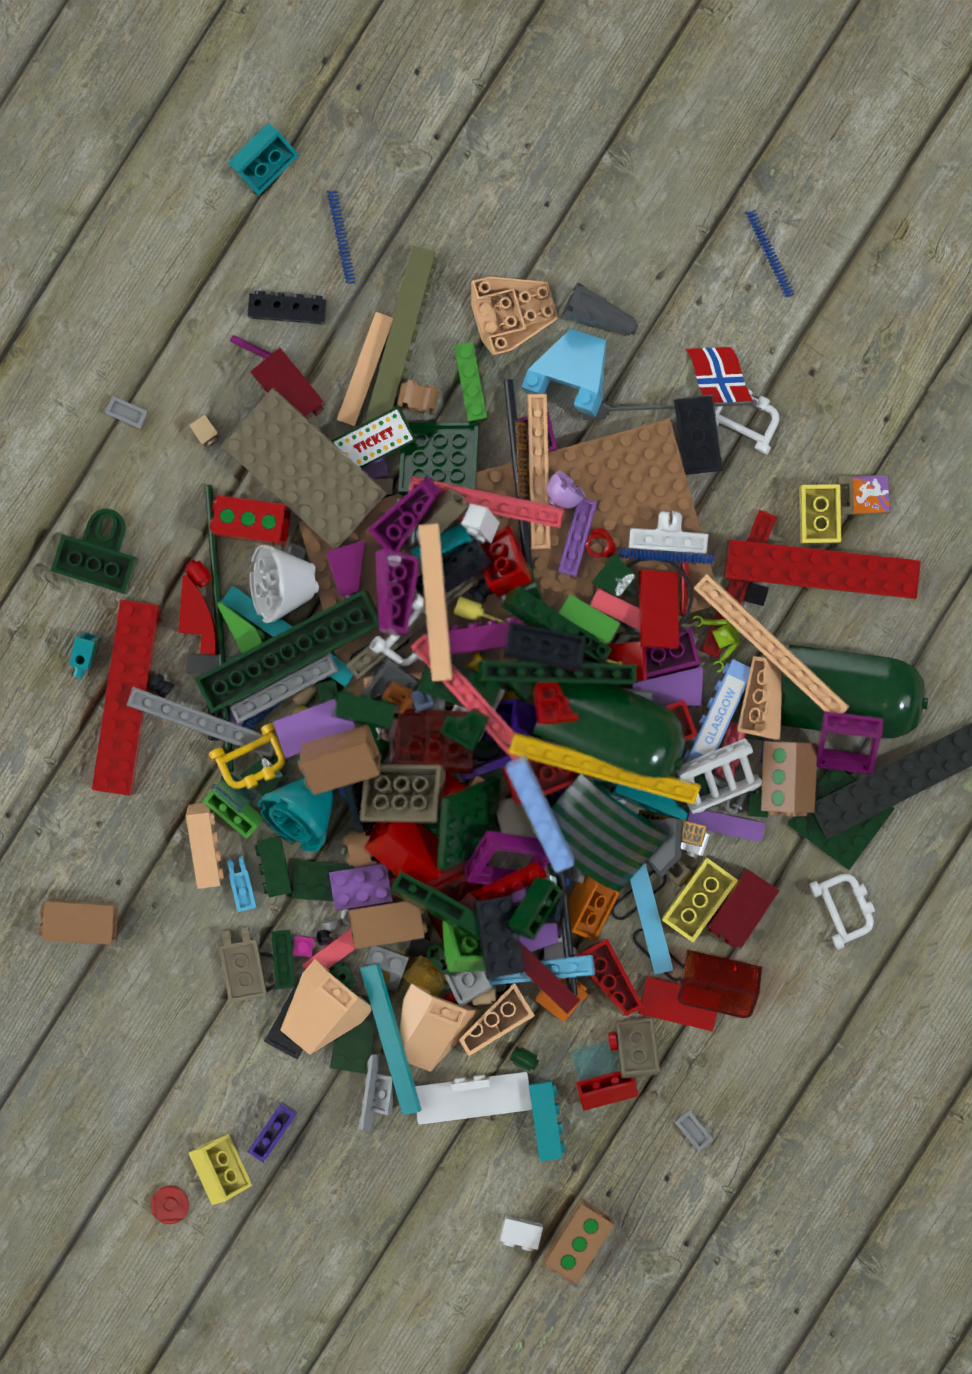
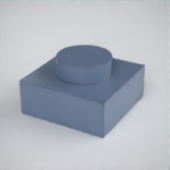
[412,690,434,713]

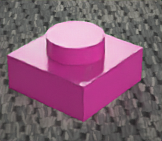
[293,935,314,958]

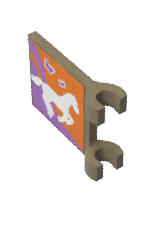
[836,475,890,515]

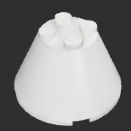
[250,545,319,623]

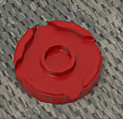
[151,1185,189,1225]

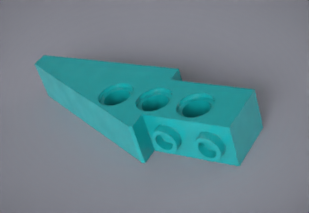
[590,777,688,821]

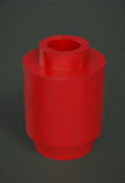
[185,560,212,589]

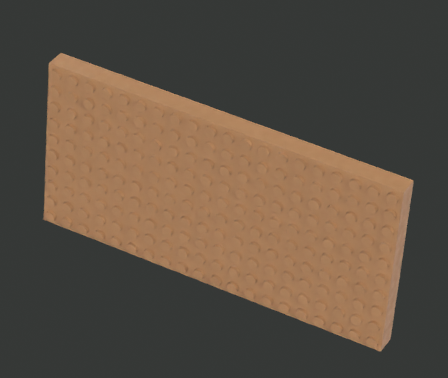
[299,418,715,696]

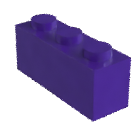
[248,1101,297,1163]

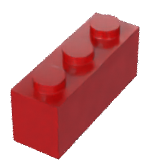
[576,1071,639,1111]

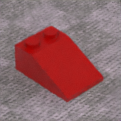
[480,526,532,598]

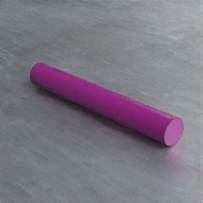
[230,335,272,359]

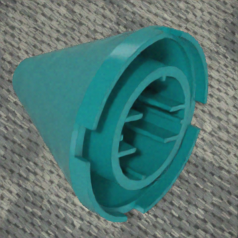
[258,777,336,852]

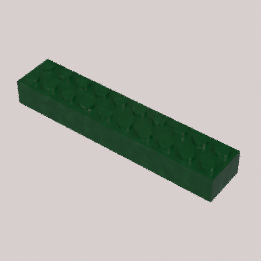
[195,590,379,713]

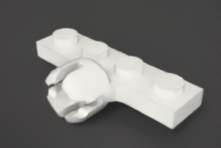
[629,511,708,554]

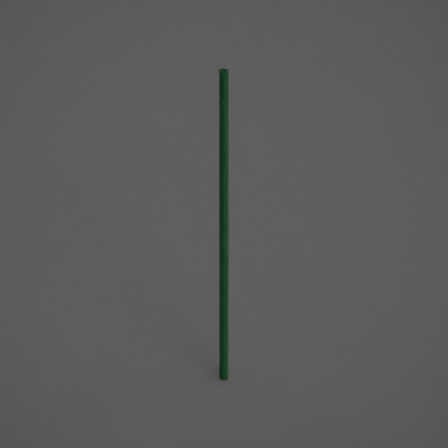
[205,485,234,772]

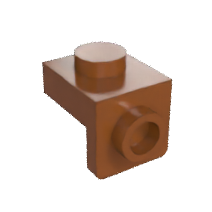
[382,680,413,714]

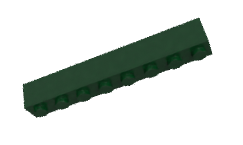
[478,661,636,684]

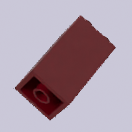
[250,348,326,419]
[707,867,780,949]

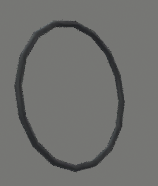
[617,556,693,636]

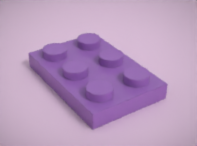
[329,864,392,911]

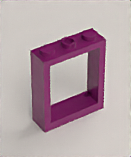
[816,711,883,774]
[464,831,550,887]

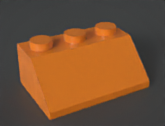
[557,875,621,942]

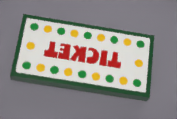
[331,405,417,468]

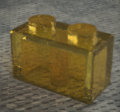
[402,955,448,996]

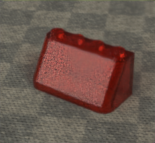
[678,950,762,1018]

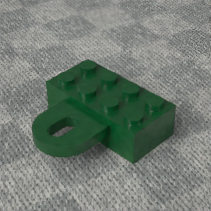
[51,509,138,595]

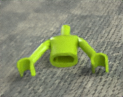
[692,615,741,672]

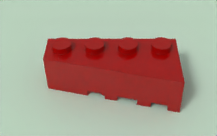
[574,939,644,1016]

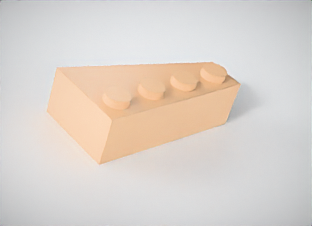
[737,656,782,740]
[186,803,224,889]
[459,983,535,1056]

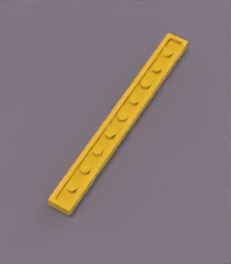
[509,733,700,804]

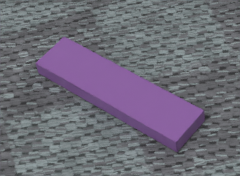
[558,499,597,577]
[687,809,765,842]

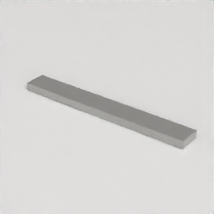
[126,687,274,758]

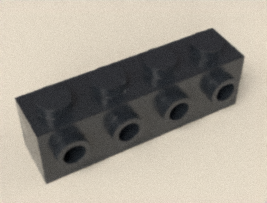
[248,291,327,325]
[415,538,492,604]

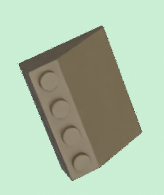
[360,765,446,822]

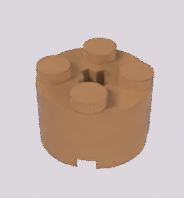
[397,380,439,415]
[343,827,380,868]

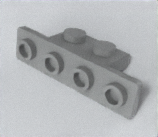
[359,1054,395,1131]

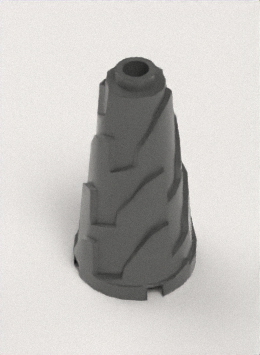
[562,282,638,336]

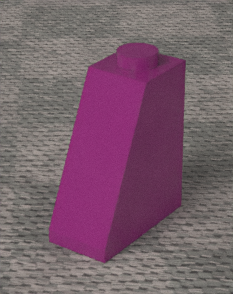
[326,541,365,599]

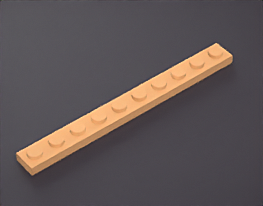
[694,574,849,714]

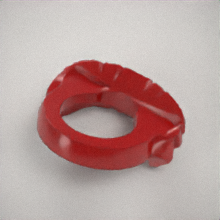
[586,527,616,558]

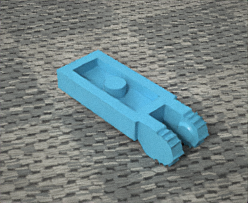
[227,856,257,912]

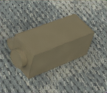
[421,488,469,534]

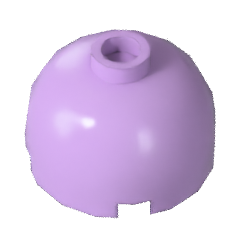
[547,471,585,509]

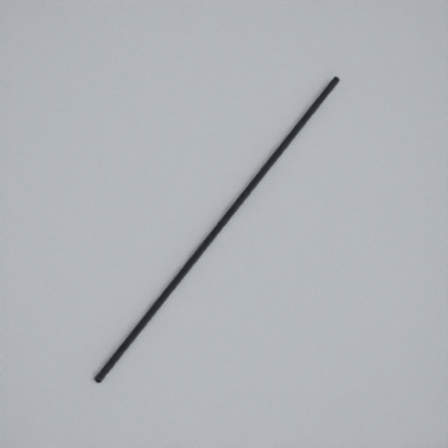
[504,379,578,995]

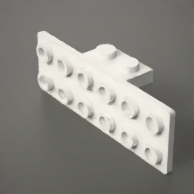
[415,1072,532,1124]

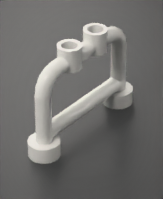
[715,389,780,455]
[370,594,428,666]
[809,873,875,951]

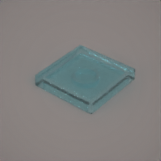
[211,773,257,813]
[571,1041,617,1081]

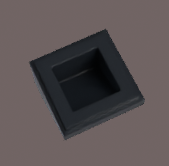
[745,583,769,606]
[409,938,430,958]

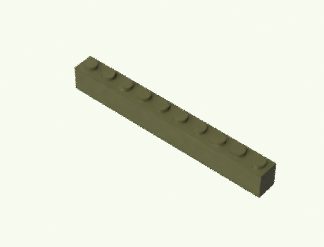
[365,246,438,422]

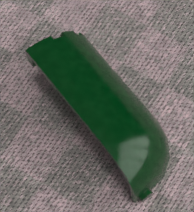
[780,645,928,739]
[534,683,685,778]

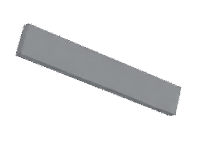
[230,654,339,724]

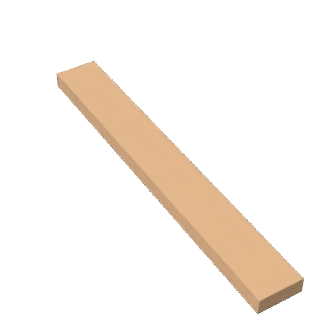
[527,394,550,549]
[419,523,453,681]

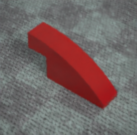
[178,575,217,655]

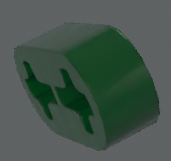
[427,945,456,976]

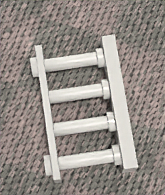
[676,739,762,814]

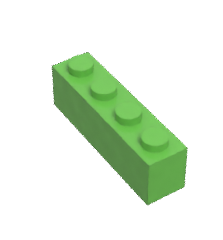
[454,342,487,422]

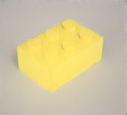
[799,484,841,544]

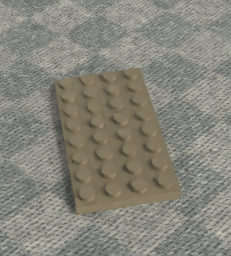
[222,388,387,549]

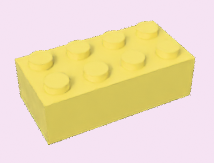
[661,856,738,943]

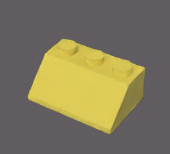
[189,1133,252,1205]

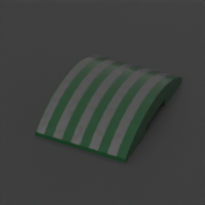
[532,773,669,892]

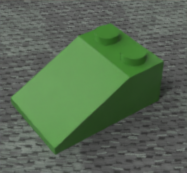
[443,921,485,972]

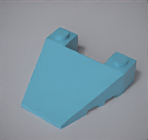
[521,329,606,417]

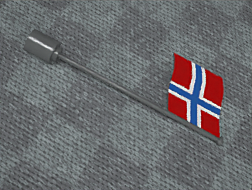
[582,347,757,420]

